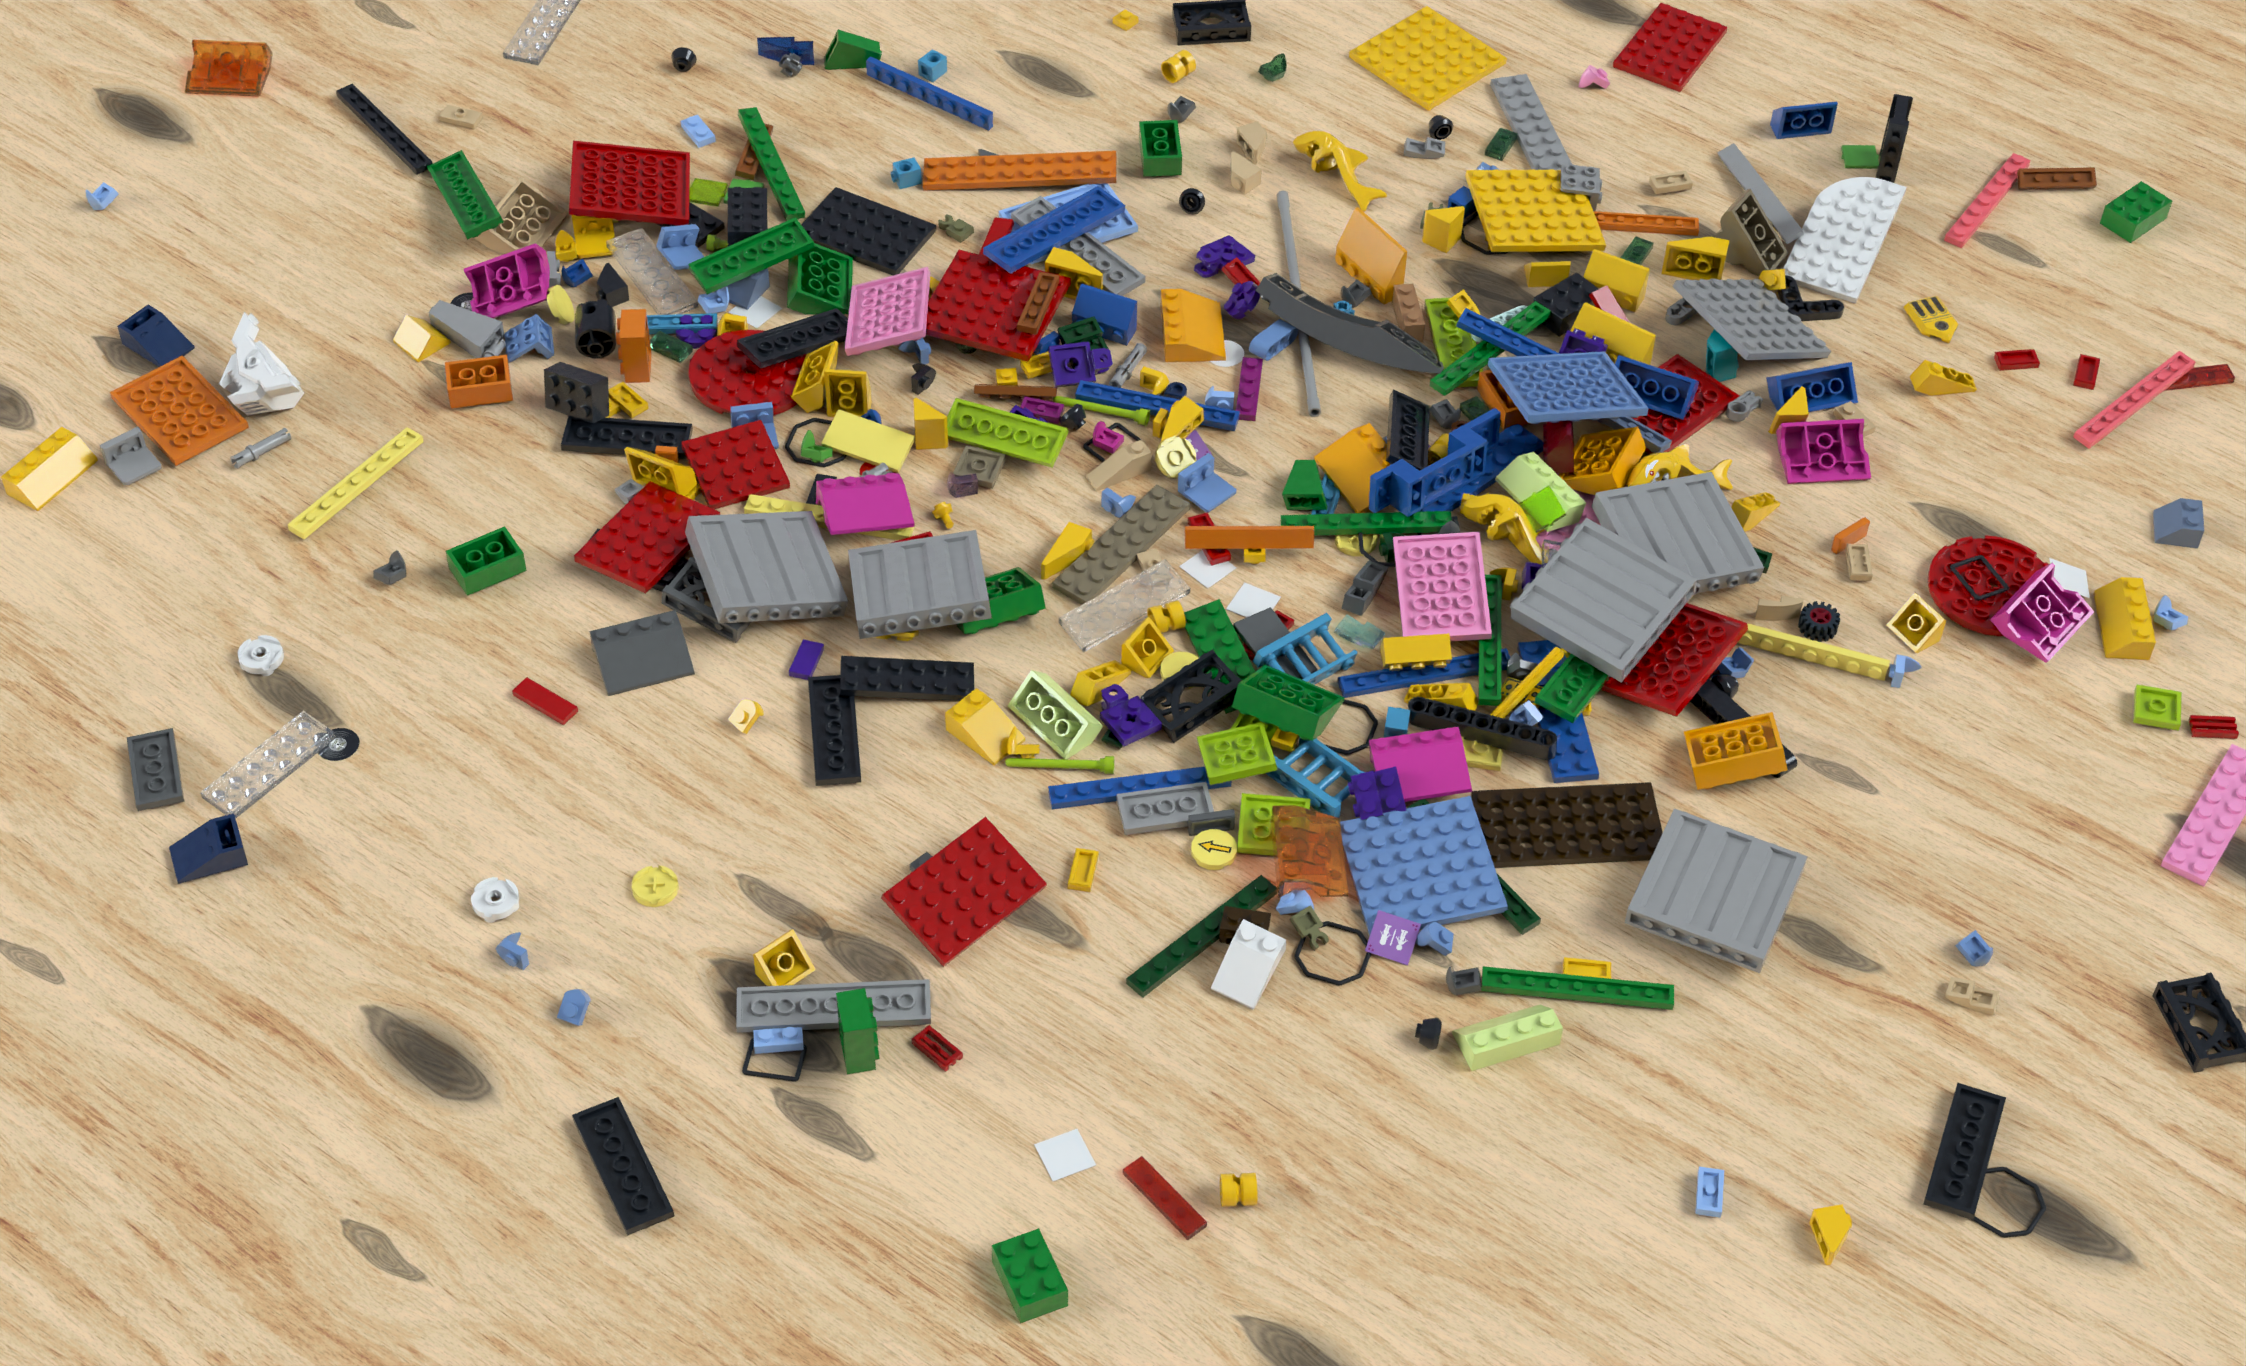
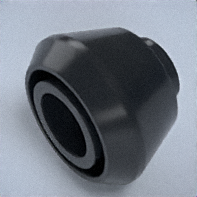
[671,47,697,72]
[1429,115,1454,140]
[1179,188,1205,214]
[1060,404,1086,430]
[1711,674,1739,699]
[1415,1017,1442,1050]

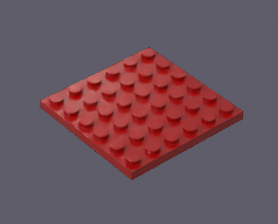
[569,140,690,226]
[926,249,1071,362]

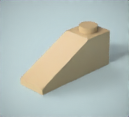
[1086,440,1152,492]

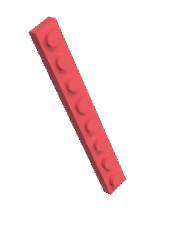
[1944,153,2031,248]
[2073,351,2196,449]

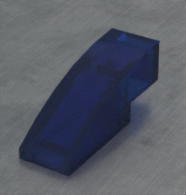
[757,37,814,65]

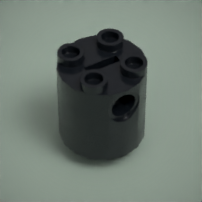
[575,299,616,358]

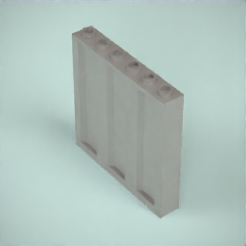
[1591,472,1764,595]
[685,511,848,623]
[1510,518,1697,682]
[848,530,992,639]
[1625,809,1808,973]

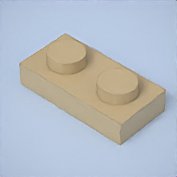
[1649,171,1693,195]
[1833,401,1876,437]

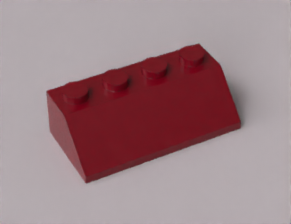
[1543,420,1574,473]

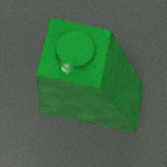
[824,29,882,70]
[1282,460,1328,510]

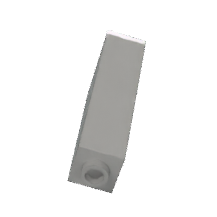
[429,300,505,358]

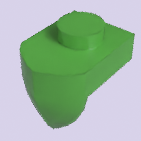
[801,430,833,462]

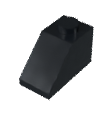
[596,263,629,307]

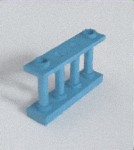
[1253,613,1358,685]
[1266,737,1364,823]

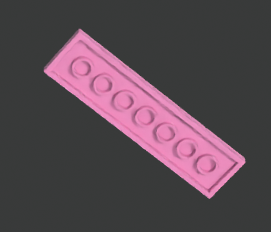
[2161,744,2246,887]

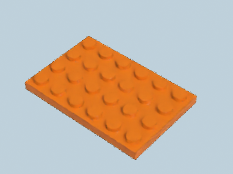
[110,355,249,466]

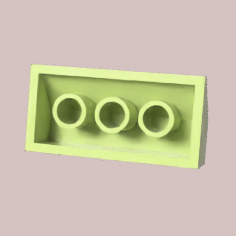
[1495,452,1586,532]
[1008,670,1103,759]
[1452,1004,1563,1071]

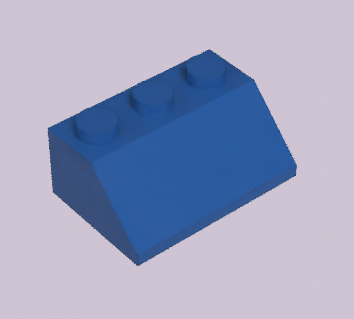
[1770,102,1838,139]
[1072,284,1137,346]

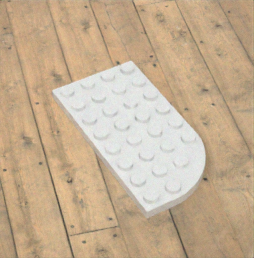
[1783,177,1907,304]

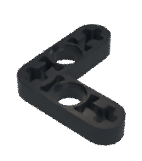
[1777,275,1844,321]

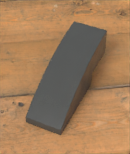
[1342,560,1389,616]

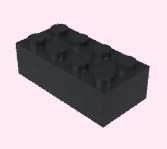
[728,187,768,246]

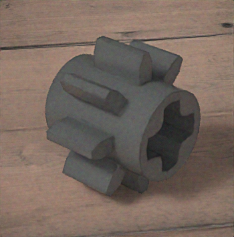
[779,53,802,77]

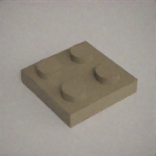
[953,445,1006,489]

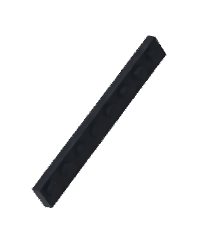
[336,83,433,175]

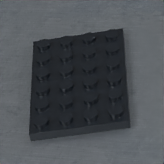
[801,187,936,275]

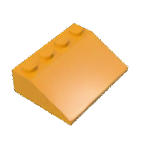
[1335,207,1407,305]
[1160,289,1226,362]
[1314,423,1391,513]
[1558,427,1646,495]
[1683,712,1788,790]

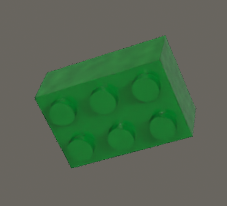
[1139,120,1182,177]
[2100,181,2172,243]
[445,526,527,596]
[836,988,880,1075]
[991,1228,1068,1324]

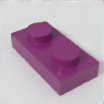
[1020,397,1064,424]

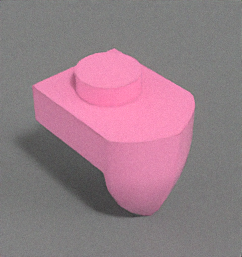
[1579,65,1610,89]

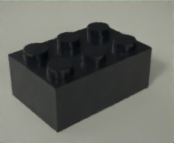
[1533,272,1598,337]
[544,362,609,424]

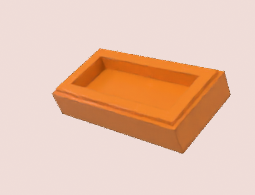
[1831,517,1870,554]

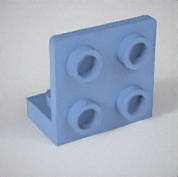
[656,224,704,270]
[504,314,554,363]
[730,402,779,449]
[1178,453,1236,513]

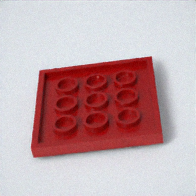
[682,420,790,509]

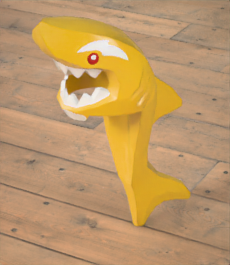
[1627,444,1733,490]

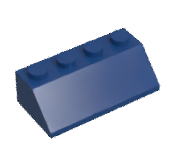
[1615,355,1699,420]
[1766,362,1858,412]

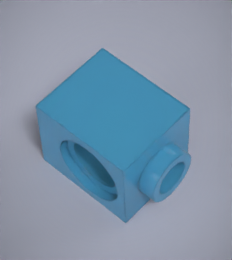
[918,49,947,82]
[891,157,922,189]
[1384,707,1410,738]

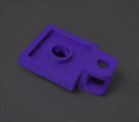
[1194,235,1256,278]
[1048,342,1113,387]
[1100,684,1162,746]

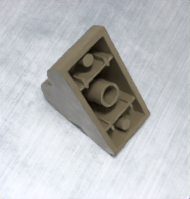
[1714,189,1788,276]

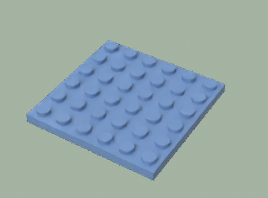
[1488,351,1648,424]
[1336,796,1508,937]

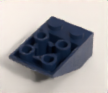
[117,304,195,367]
[169,813,248,884]

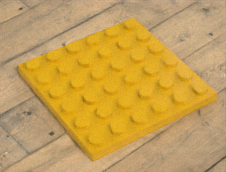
[1349,6,1507,111]
[1465,169,1606,252]

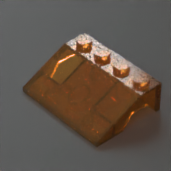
[185,40,273,96]
[1270,805,1348,898]

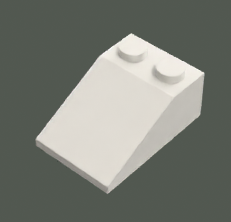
[1211,919,1286,1010]

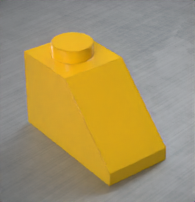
[1809,1204,1852,1265]

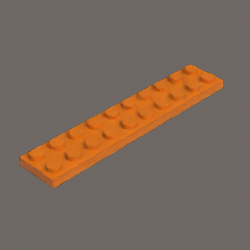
[923,151,1117,191]

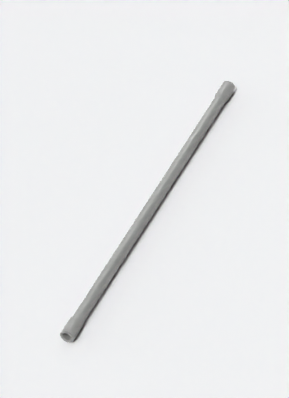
[1277,191,1321,417]

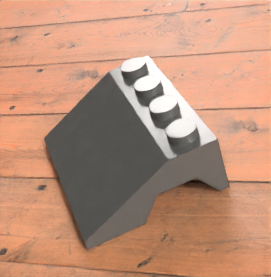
[589,610,695,696]

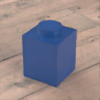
[1448,186,1477,220]

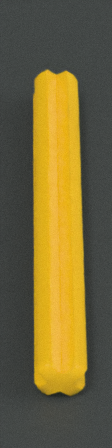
[1490,647,1564,718]

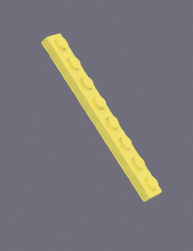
[287,427,424,540]
[744,494,915,540]
[1738,623,1890,681]

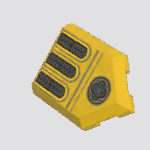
[1904,296,1958,343]

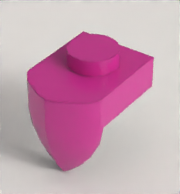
[1093,421,1124,454]

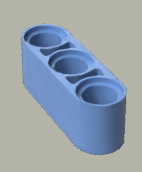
[1249,319,1298,361]

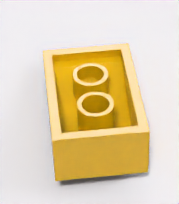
[1661,237,1729,280]
[1045,247,1103,300]
[824,369,872,417]
[945,688,1025,765]

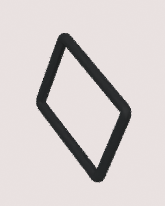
[1083,423,1141,462]
[1950,555,2009,601]
[742,1038,807,1082]

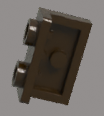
[1219,906,1271,945]

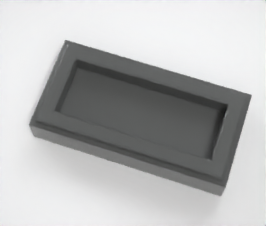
[1188,809,1235,836]

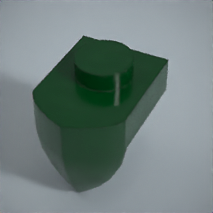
[1379,532,1405,563]

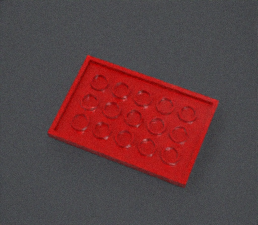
[1613,3,1727,92]
[1632,354,1740,455]
[574,481,720,594]
[1602,603,1748,717]
[881,816,1047,967]

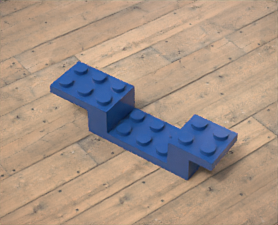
[1369,408,1501,517]

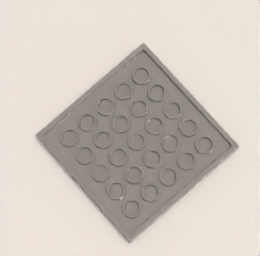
[1673,279,1831,360]

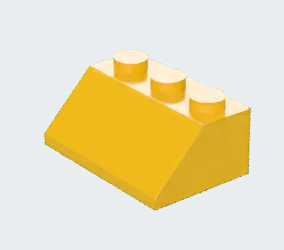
[1583,249,1650,312]
[791,341,838,413]
[624,447,697,496]
[1380,633,1452,671]

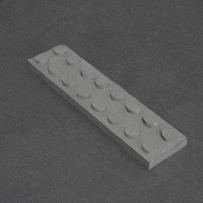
[1490,74,1572,170]
[1011,196,1146,296]
[736,979,931,1033]

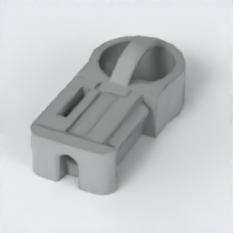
[1726,391,1763,422]

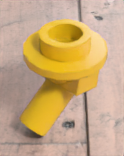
[932,501,954,529]

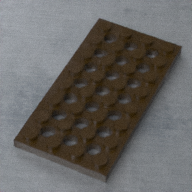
[1471,782,1663,868]

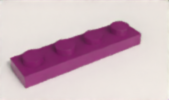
[1236,357,1263,421]

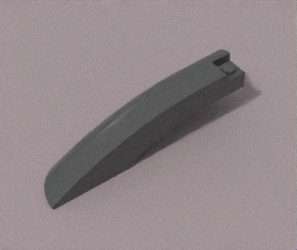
[1256,273,1444,374]

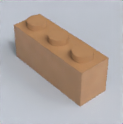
[1392,284,1425,342]

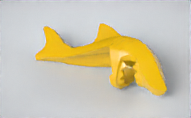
[1293,131,1387,212]
[1462,494,1551,565]

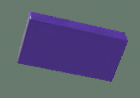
[789,639,824,680]

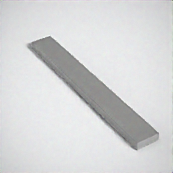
[1717,143,1804,244]

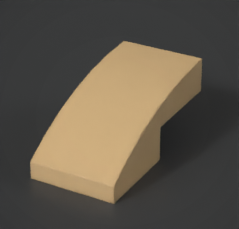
[1755,596,1804,621]
[1946,977,2000,1015]

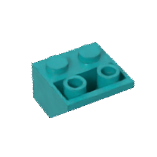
[1706,329,1739,382]

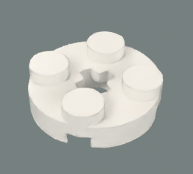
[238,635,284,676]
[471,877,519,923]

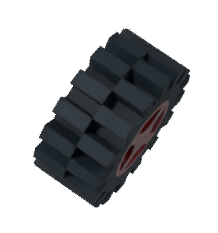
[1798,601,1840,642]

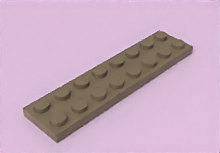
[1052,485,1190,608]

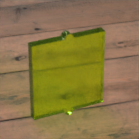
[689,178,728,207]
[1519,485,1566,533]

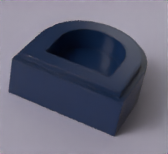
[1164,382,1187,400]

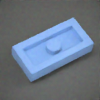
[681,115,716,148]
[753,1027,804,1054]
[1695,1167,1724,1218]

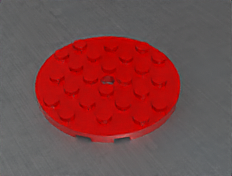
[689,330,807,416]
[1927,535,2048,636]

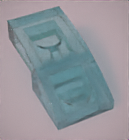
[1334,614,1385,649]

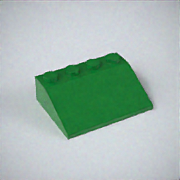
[787,243,853,314]
[956,567,1046,634]
[1232,665,1345,741]

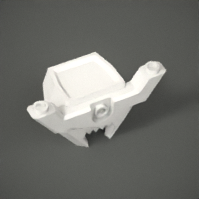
[219,312,304,416]

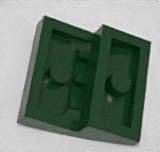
[1057,316,1108,369]

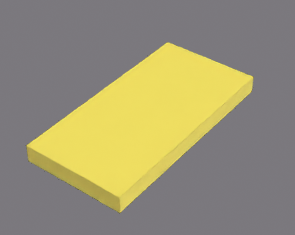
[821,409,915,473]

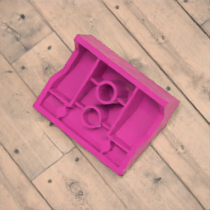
[464,243,550,319]
[1776,419,1871,484]
[816,473,915,535]
[1990,562,2094,663]
[1369,727,1472,802]

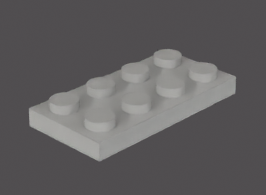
[1117,782,1214,835]

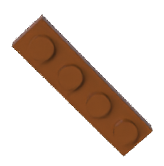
[735,123,773,181]
[2017,167,2097,189]
[1017,272,1059,335]
[974,384,1057,400]

